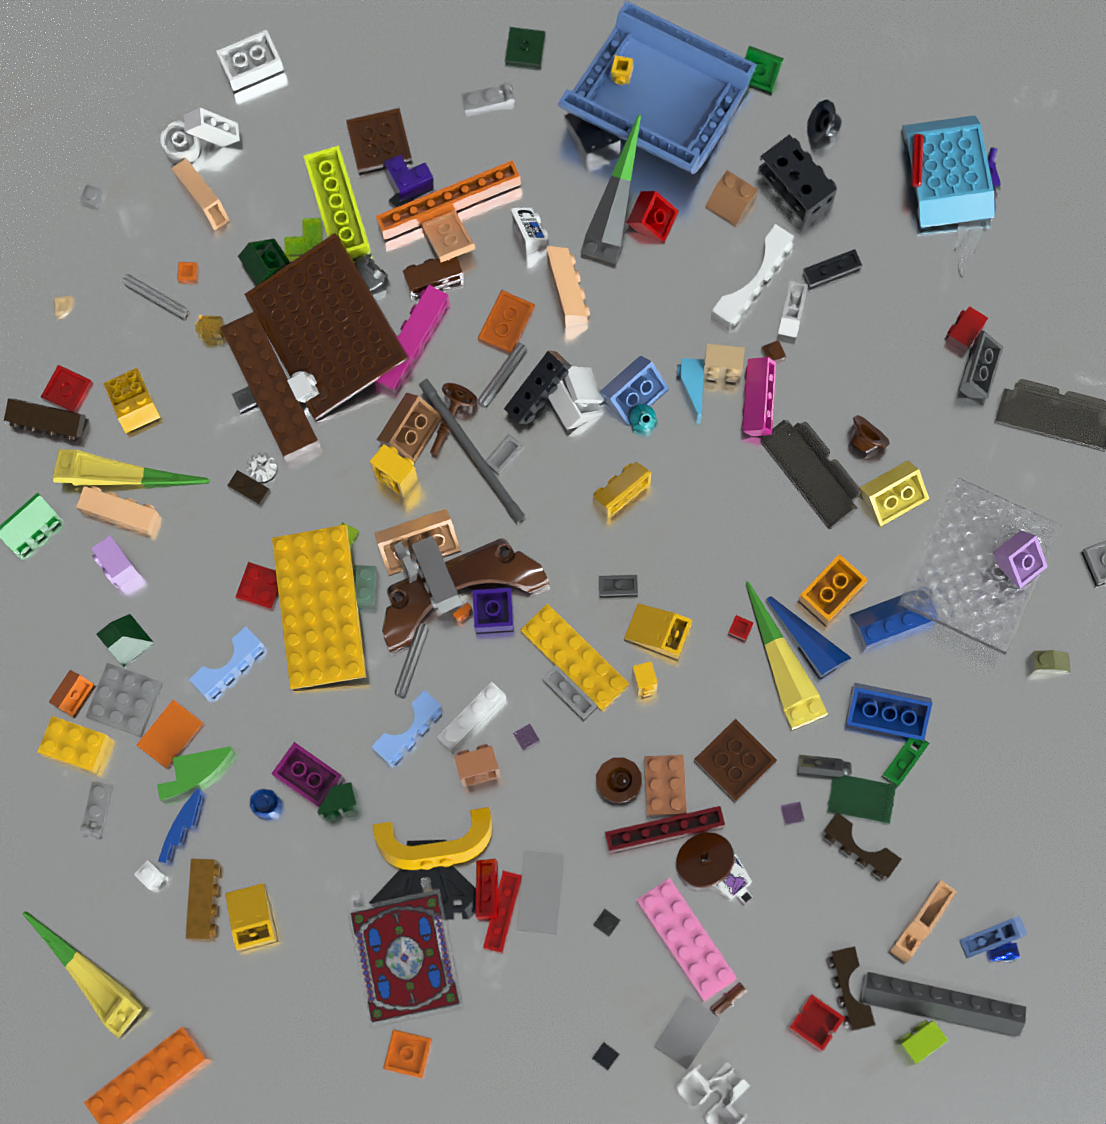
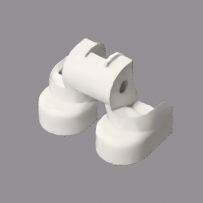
[676,1062,750,1124]

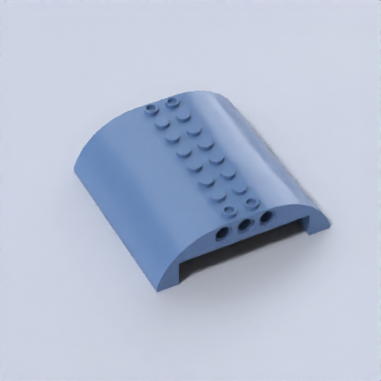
[558,1,757,174]

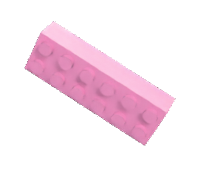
[636,878,737,1002]

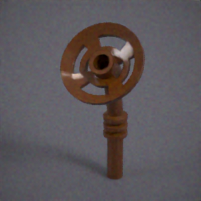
[430,383,478,455]

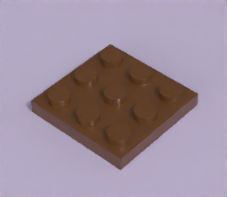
[346,108,412,173]
[694,719,777,802]

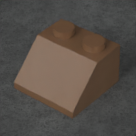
[705,170,758,226]

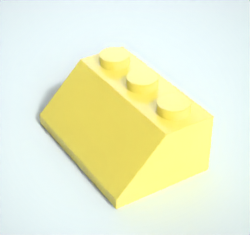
[859,460,929,526]

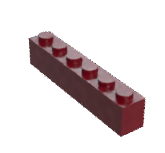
[604,806,725,854]

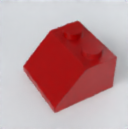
[626,191,679,242]

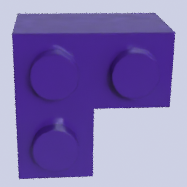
[384,155,434,201]

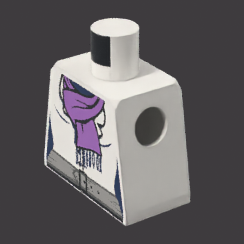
[712,854,753,904]

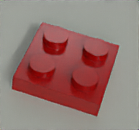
[235,562,278,610]

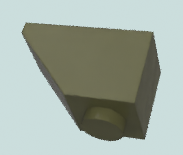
[1029,650,1071,674]

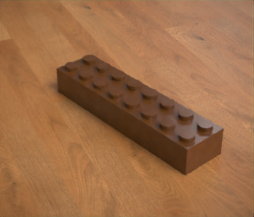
[220,312,320,463]

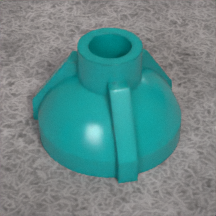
[630,403,658,431]

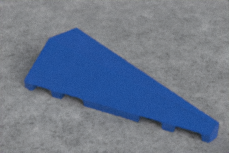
[766,596,851,678]

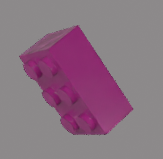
[271,742,344,808]

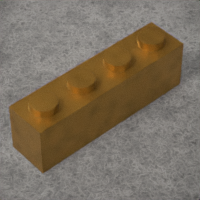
[185,859,220,941]

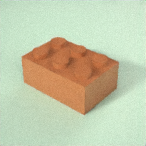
[454,744,501,787]
[644,755,687,818]

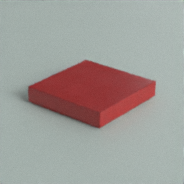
[40,365,92,413]

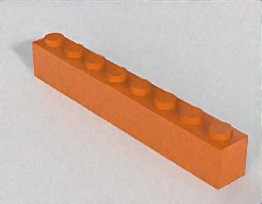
[376,160,521,240]

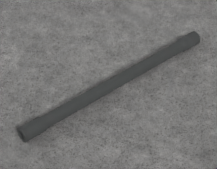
[419,379,525,522]

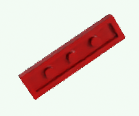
[483,871,522,953]

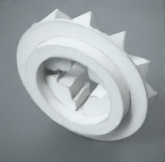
[246,452,277,482]

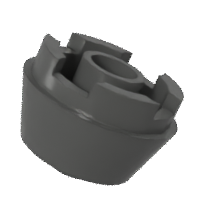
[355,254,388,291]

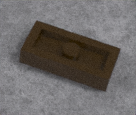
[227,470,270,506]

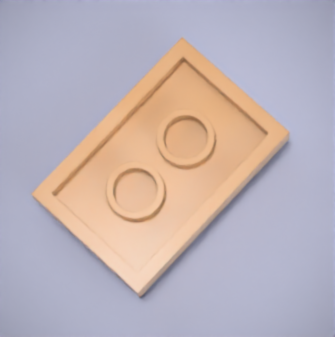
[421,210,475,262]

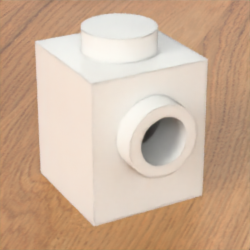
[287,371,319,403]
[134,860,165,890]

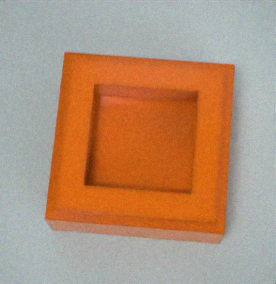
[177,262,198,282]
[453,602,473,623]

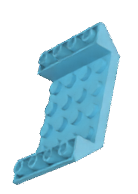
[902,115,995,228]

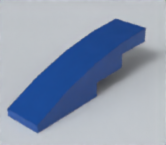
[158,789,204,865]

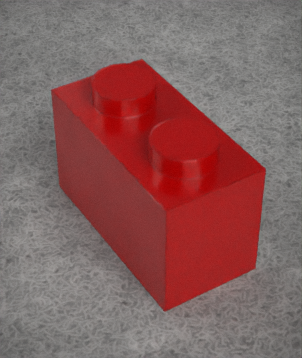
[947,306,988,353]

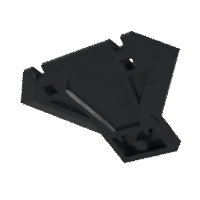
[369,840,476,919]

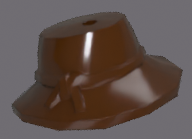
[850,415,890,453]
[596,757,642,803]

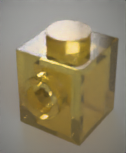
[195,315,224,342]

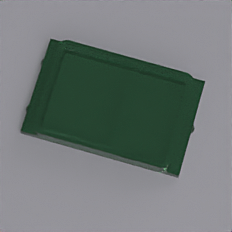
[827,775,896,824]

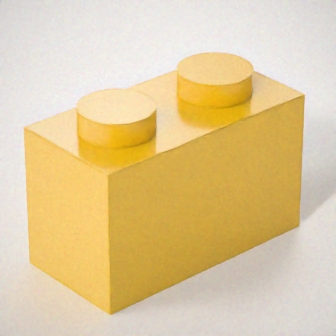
[632,661,658,697]

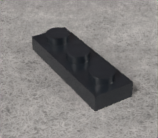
[803,249,862,287]

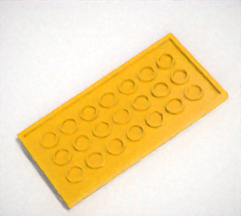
[272,525,366,690]

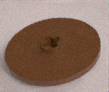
[676,832,735,888]

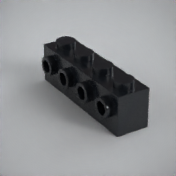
[504,350,571,424]

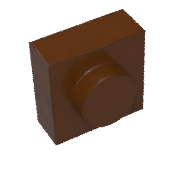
[761,340,786,362]

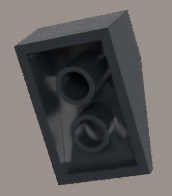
[564,113,621,163]

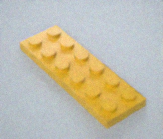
[520,603,630,712]

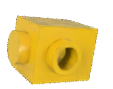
[611,55,633,85]

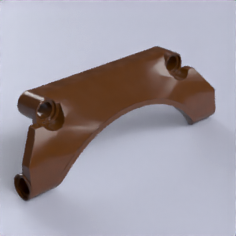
[382,538,550,653]

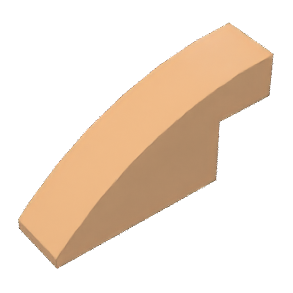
[890,880,957,963]

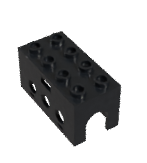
[758,134,837,224]

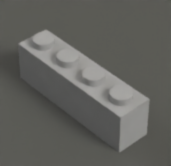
[411,536,462,614]

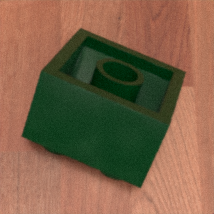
[237,238,291,285]

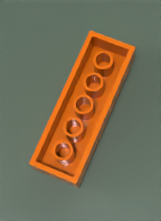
[83,1026,209,1124]

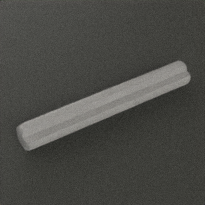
[123,274,188,318]
[478,342,527,406]
[394,623,428,697]

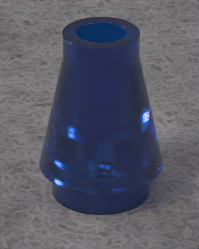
[989,941,1020,962]

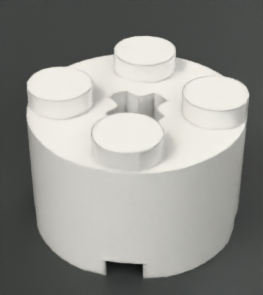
[160,121,201,164]

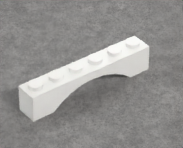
[711,224,794,329]

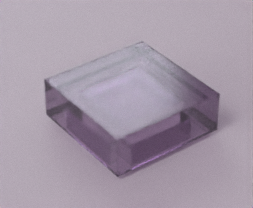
[513,724,540,750]
[781,802,805,825]

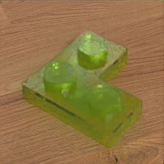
[284,218,322,257]

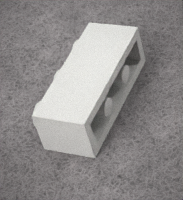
[184,108,239,147]

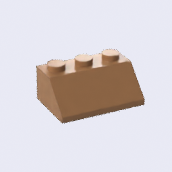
[376,393,442,462]

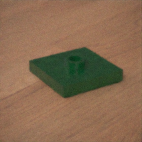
[505,27,546,67]

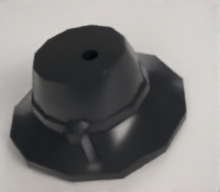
[807,99,842,142]

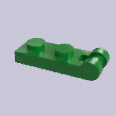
[882,738,930,787]

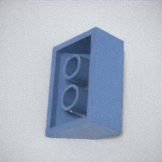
[599,355,669,425]

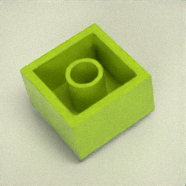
[896,1020,949,1065]

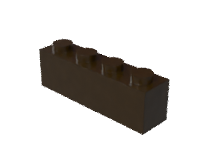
[4,398,86,440]

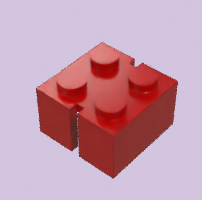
[787,994,845,1052]

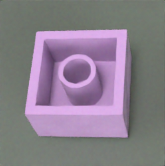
[91,535,139,587]

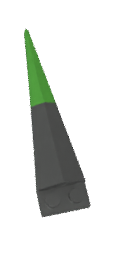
[580,114,641,264]

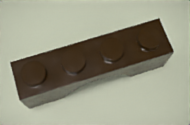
[822,812,902,880]
[828,946,875,1032]

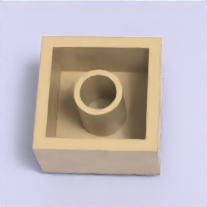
[703,344,745,382]

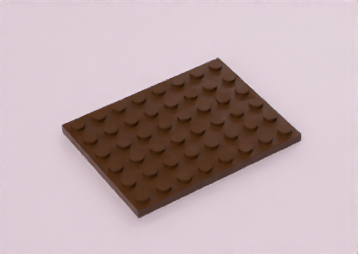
[244,233,410,419]

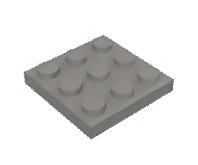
[85,663,162,737]

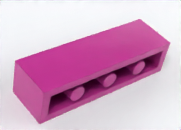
[742,357,776,436]

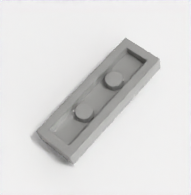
[542,665,597,720]

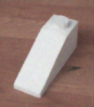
[778,281,808,337]

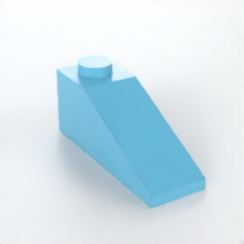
[677,358,704,419]

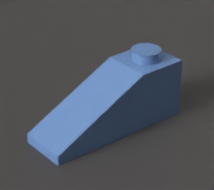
[960,916,1028,958]

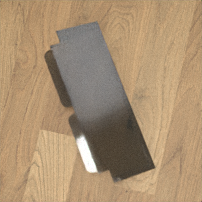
[994,379,1106,450]
[761,420,860,528]

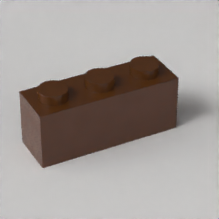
[403,256,464,296]

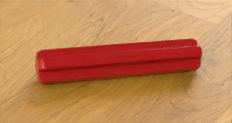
[911,134,923,187]

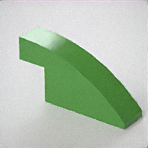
[157,746,234,802]

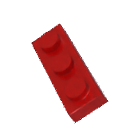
[476,859,498,920]

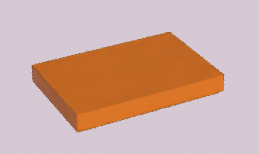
[478,290,535,354]
[136,700,204,769]

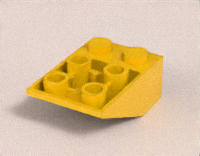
[103,368,160,433]
[624,603,693,660]
[225,883,278,951]

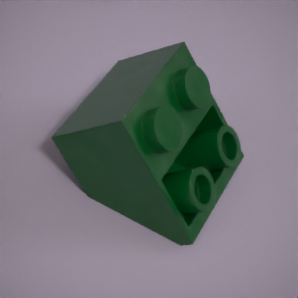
[317,782,360,822]

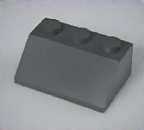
[960,330,1003,399]

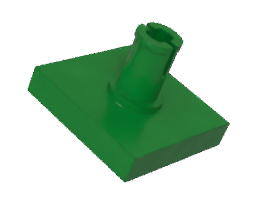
[745,45,784,93]

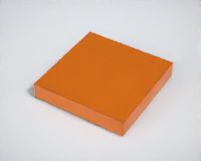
[383,1029,432,1078]

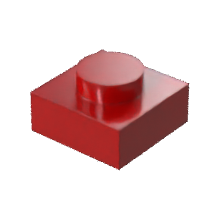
[728,615,754,641]

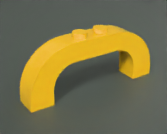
[372,807,492,870]

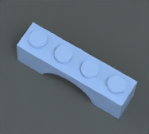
[189,626,264,699]
[371,690,443,765]

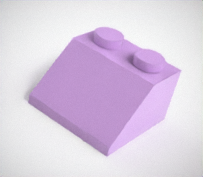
[993,530,1048,588]

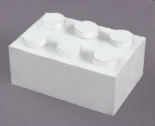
[216,30,283,91]

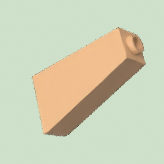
[171,158,230,231]

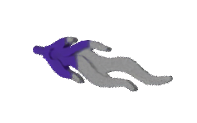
[954,147,1001,277]

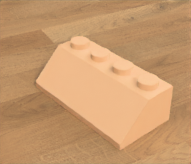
[546,246,590,328]
[374,508,461,575]

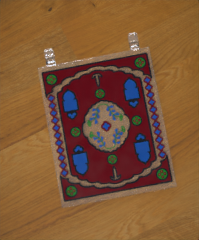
[347,877,463,1028]

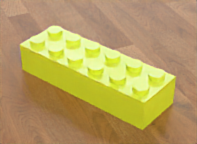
[303,146,371,259]

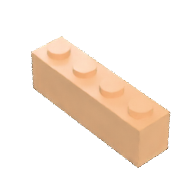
[76,486,159,535]

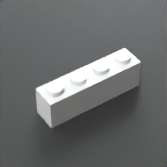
[437,681,506,753]

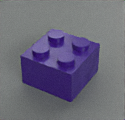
[472,588,514,633]

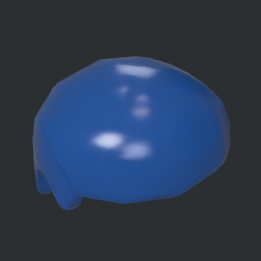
[249,789,280,818]

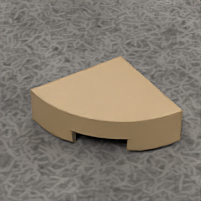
[54,296,74,317]

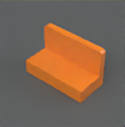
[49,670,94,717]

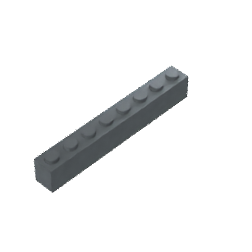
[861,972,1026,1037]

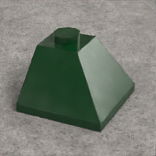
[96,614,154,667]

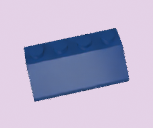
[850,588,939,650]
[847,682,932,740]

